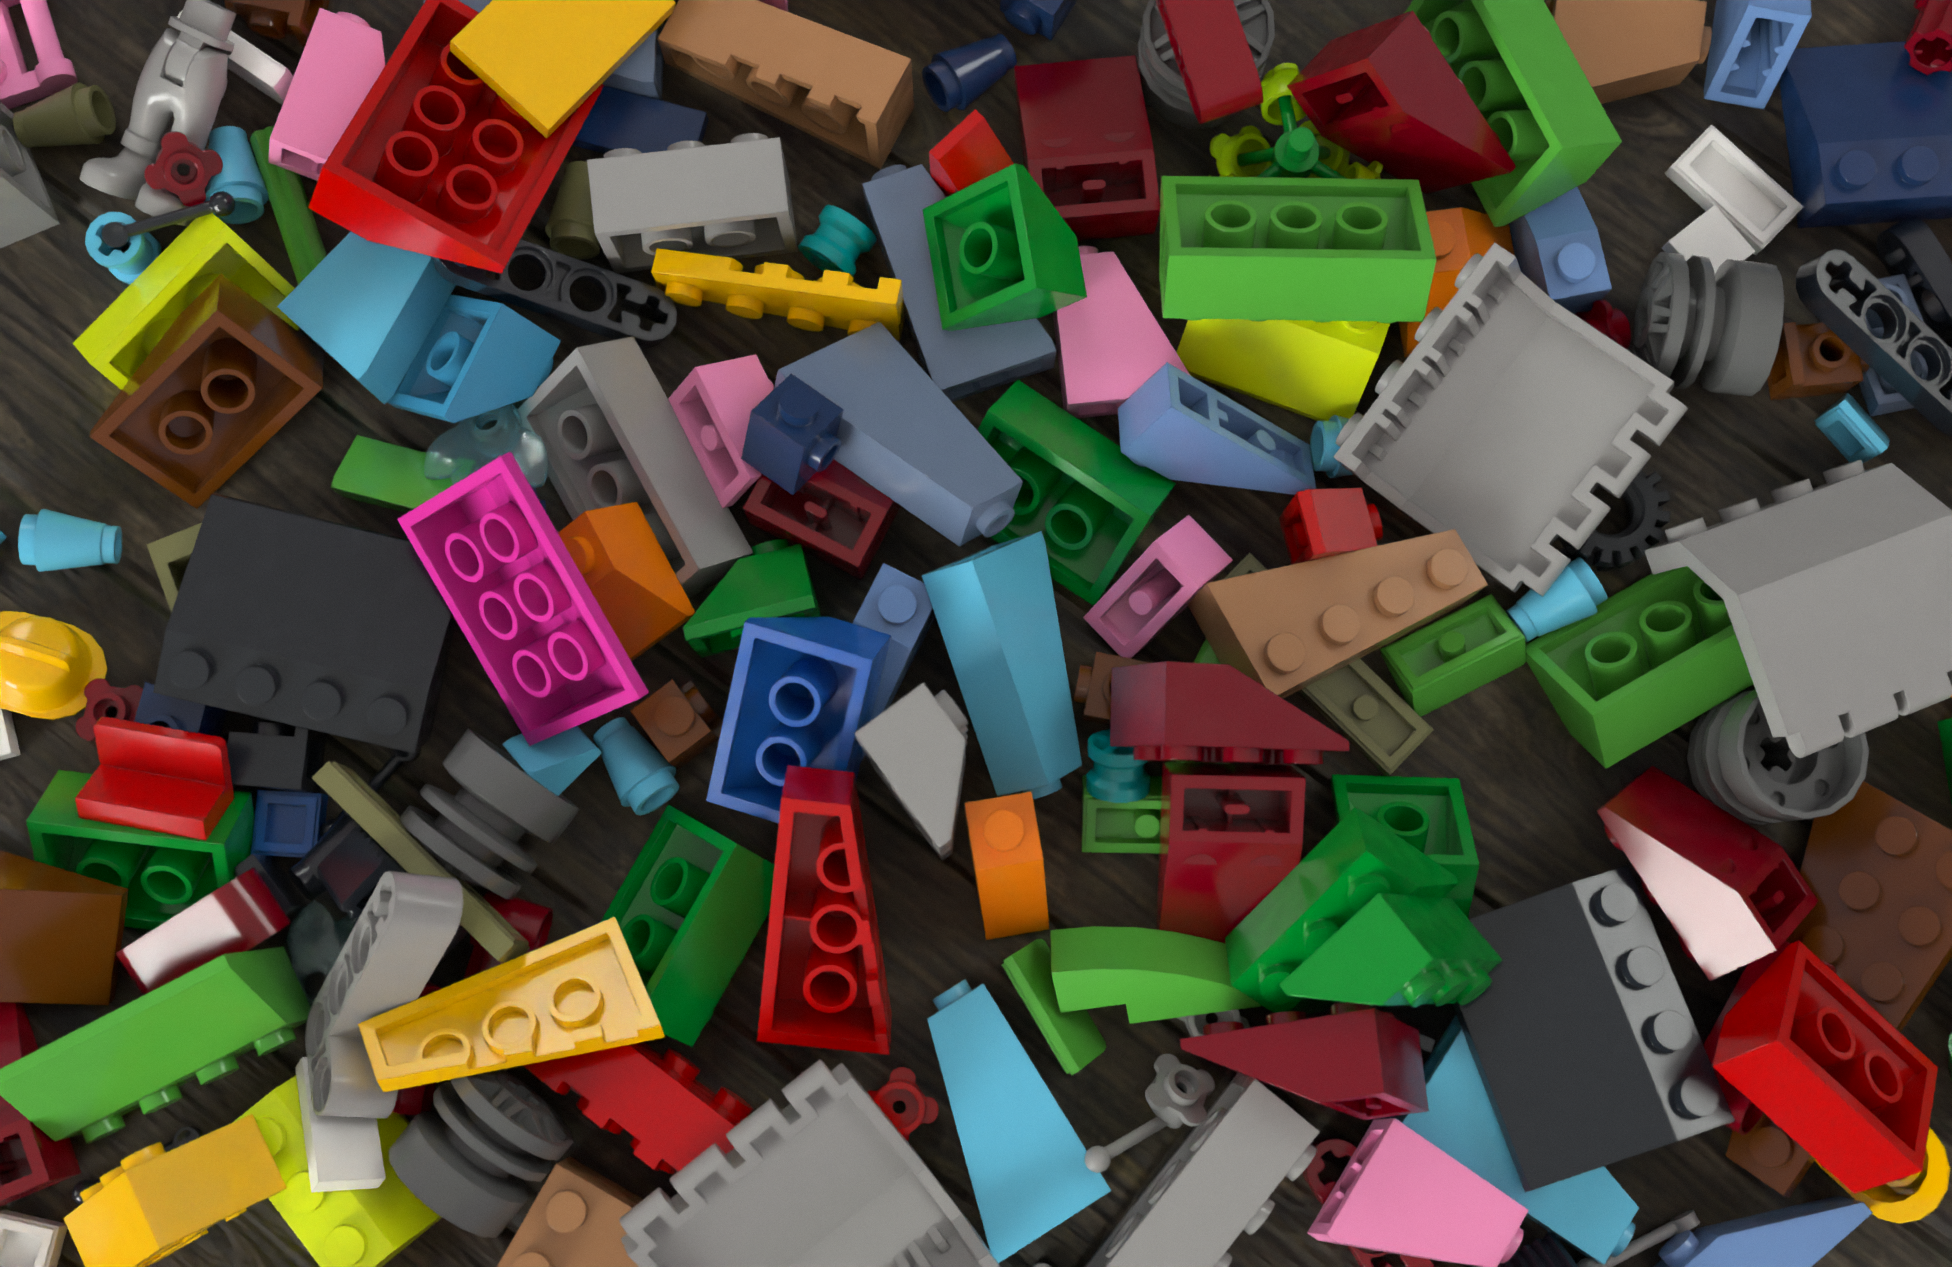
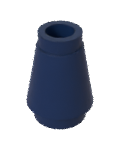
[922,34,1017,112]

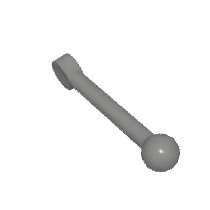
[1084,1117,1182,1173]
[1577,1210,1700,1267]

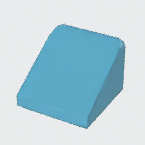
[1814,393,1890,463]
[502,726,602,796]

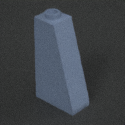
[862,164,1056,402]
[774,322,1023,547]

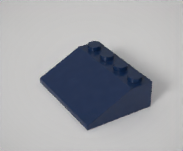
[1779,41,1952,228]

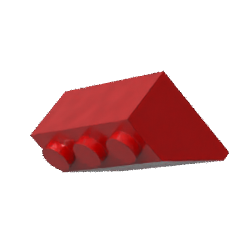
[1712,940,1938,1194]

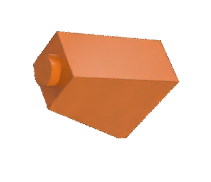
[964,792,1049,940]

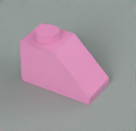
[668,354,774,508]
[1083,515,1233,659]

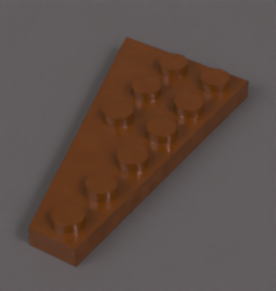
[1726,781,1952,1198]

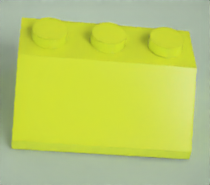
[73,213,299,390]
[1176,319,1390,421]
[232,1076,442,1267]

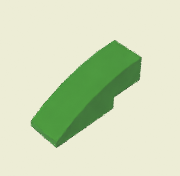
[1050,926,1261,1024]

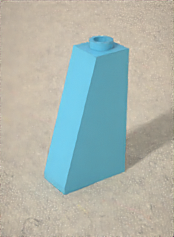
[277,231,467,405]
[922,531,1082,799]
[927,979,1111,1263]
[1390,1015,1639,1265]

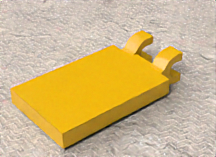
[450,0,676,138]

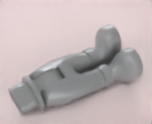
[80,0,236,226]

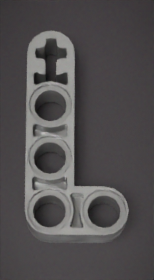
[305,871,463,1118]

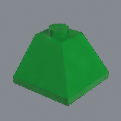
[922,163,1087,331]
[683,539,821,658]
[1330,774,1479,918]

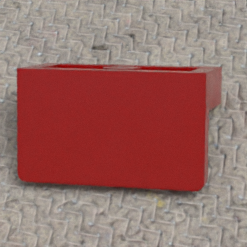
[75,717,234,841]

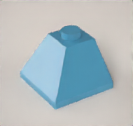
[387,294,561,423]

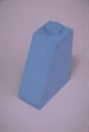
[1704,0,1812,109]

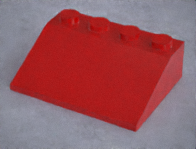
[308,0,604,274]

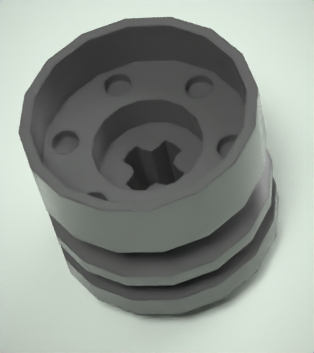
[1136,0,1275,129]
[1632,252,1784,396]
[1687,689,1869,826]
[399,728,580,900]
[389,1069,574,1238]

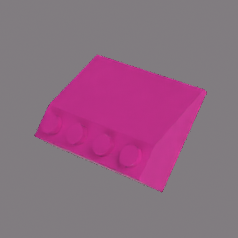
[397,451,649,746]

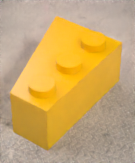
[64,1114,287,1267]

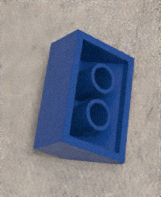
[706,617,891,823]

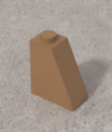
[1545,0,1712,104]

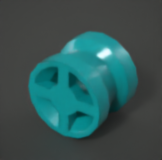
[798,204,877,276]
[1086,729,1150,803]

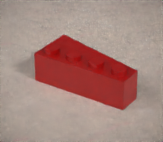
[757,765,892,1055]
[522,1042,754,1174]

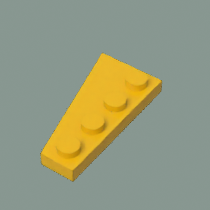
[651,248,905,341]
[358,917,665,1092]

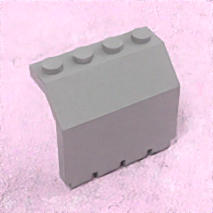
[1333,242,1688,597]
[1644,459,1952,758]
[619,1059,1000,1267]

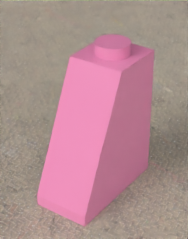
[268,8,385,181]
[1053,246,1191,418]
[1307,1118,1529,1267]

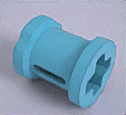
[85,212,162,284]

